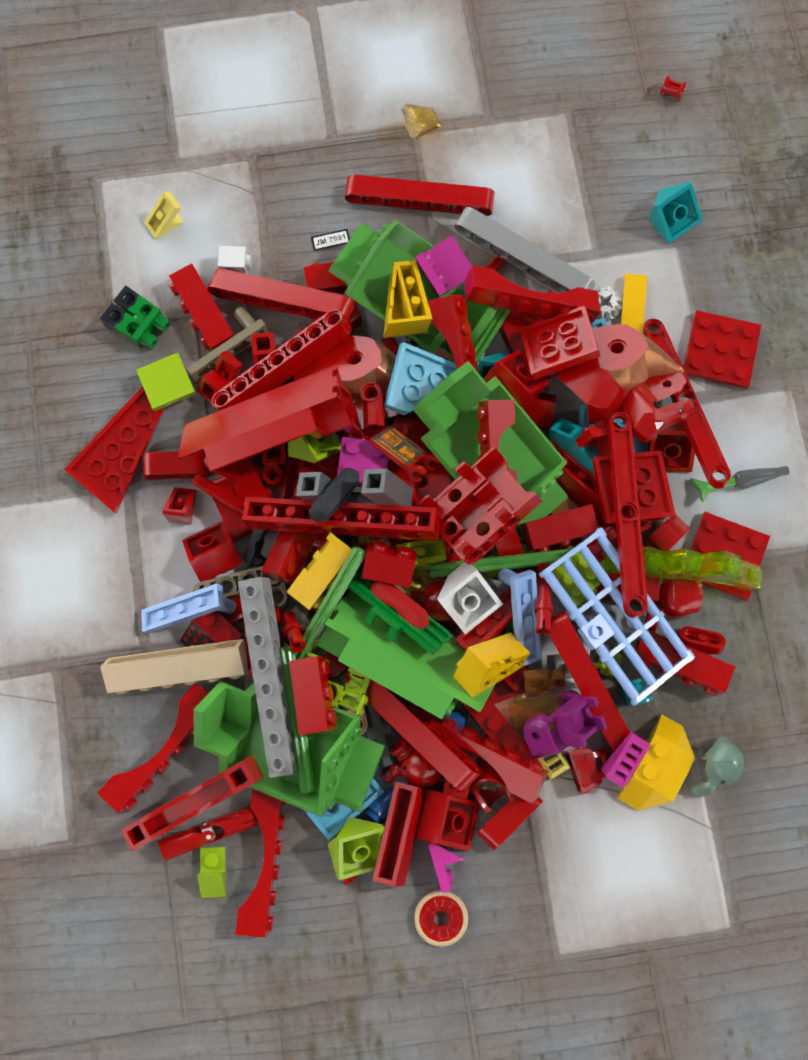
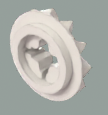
[595,286,622,321]

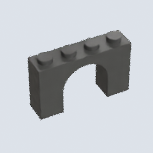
[296,469,413,506]

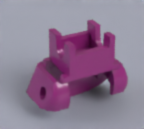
[524,690,607,759]

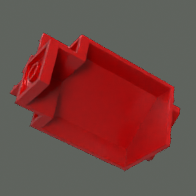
[178,365,364,483]

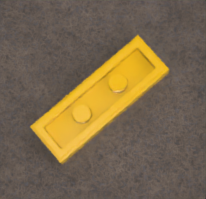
[620,273,647,334]

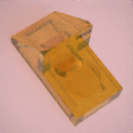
[401,104,442,139]

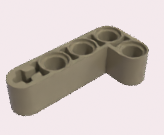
[192,566,290,611]

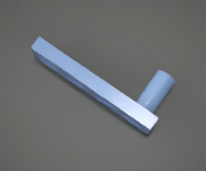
[499,568,541,666]
[141,584,236,634]

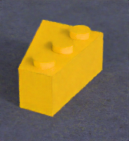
[383,260,432,338]
[287,532,352,611]
[453,633,530,698]

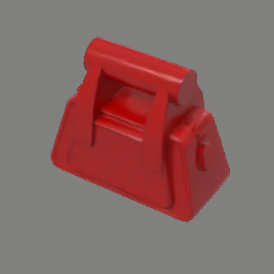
[565,747,609,795]

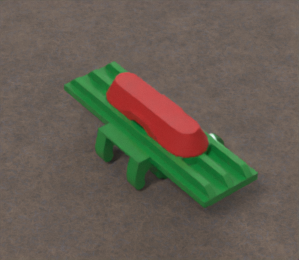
[348,566,453,655]

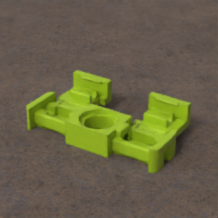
[307,652,371,716]

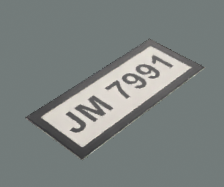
[311,229,350,251]

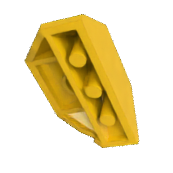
[617,714,695,811]

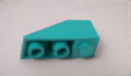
[548,418,600,473]

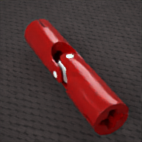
[158,805,258,861]

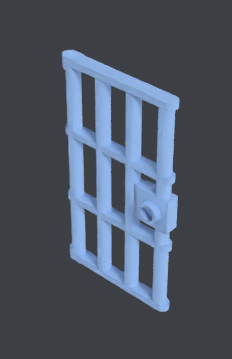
[539,527,695,706]

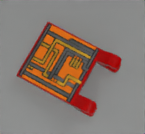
[368,425,440,483]

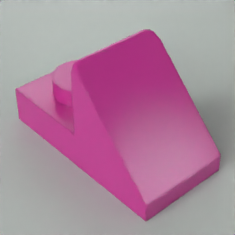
[428,842,463,893]

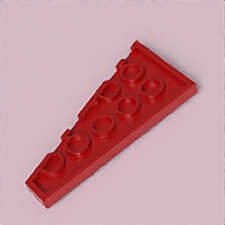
[64,386,166,514]

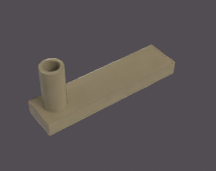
[186,307,268,384]

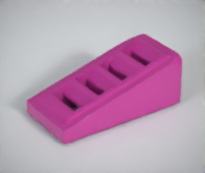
[601,732,651,788]

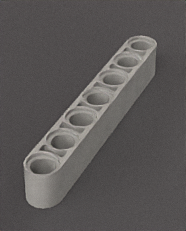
[454,207,596,293]

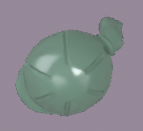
[691,736,745,797]

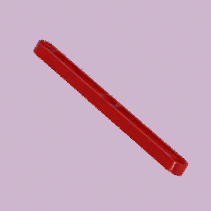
[643,318,731,489]
[607,412,648,618]

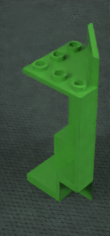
[329,219,498,354]
[414,361,568,538]
[317,589,495,719]
[194,681,385,817]

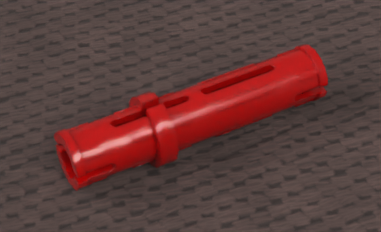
[534,562,554,635]

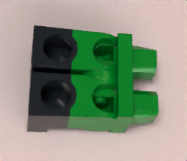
[100,285,171,350]

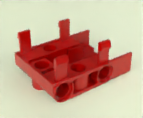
[418,447,543,565]

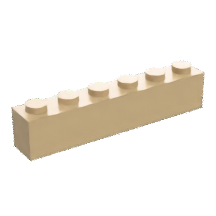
[100,639,248,694]

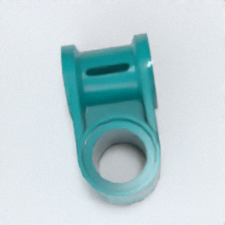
[619,677,654,706]

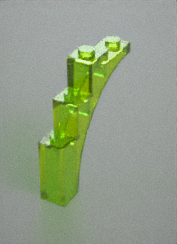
[604,546,762,590]

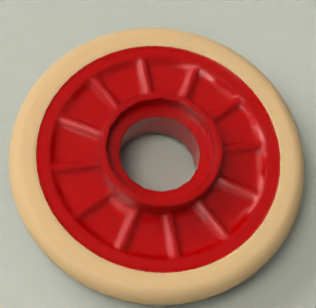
[414,890,468,947]

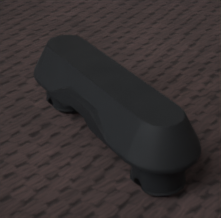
[310,468,360,522]
[243,529,279,568]

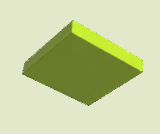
[136,353,196,411]

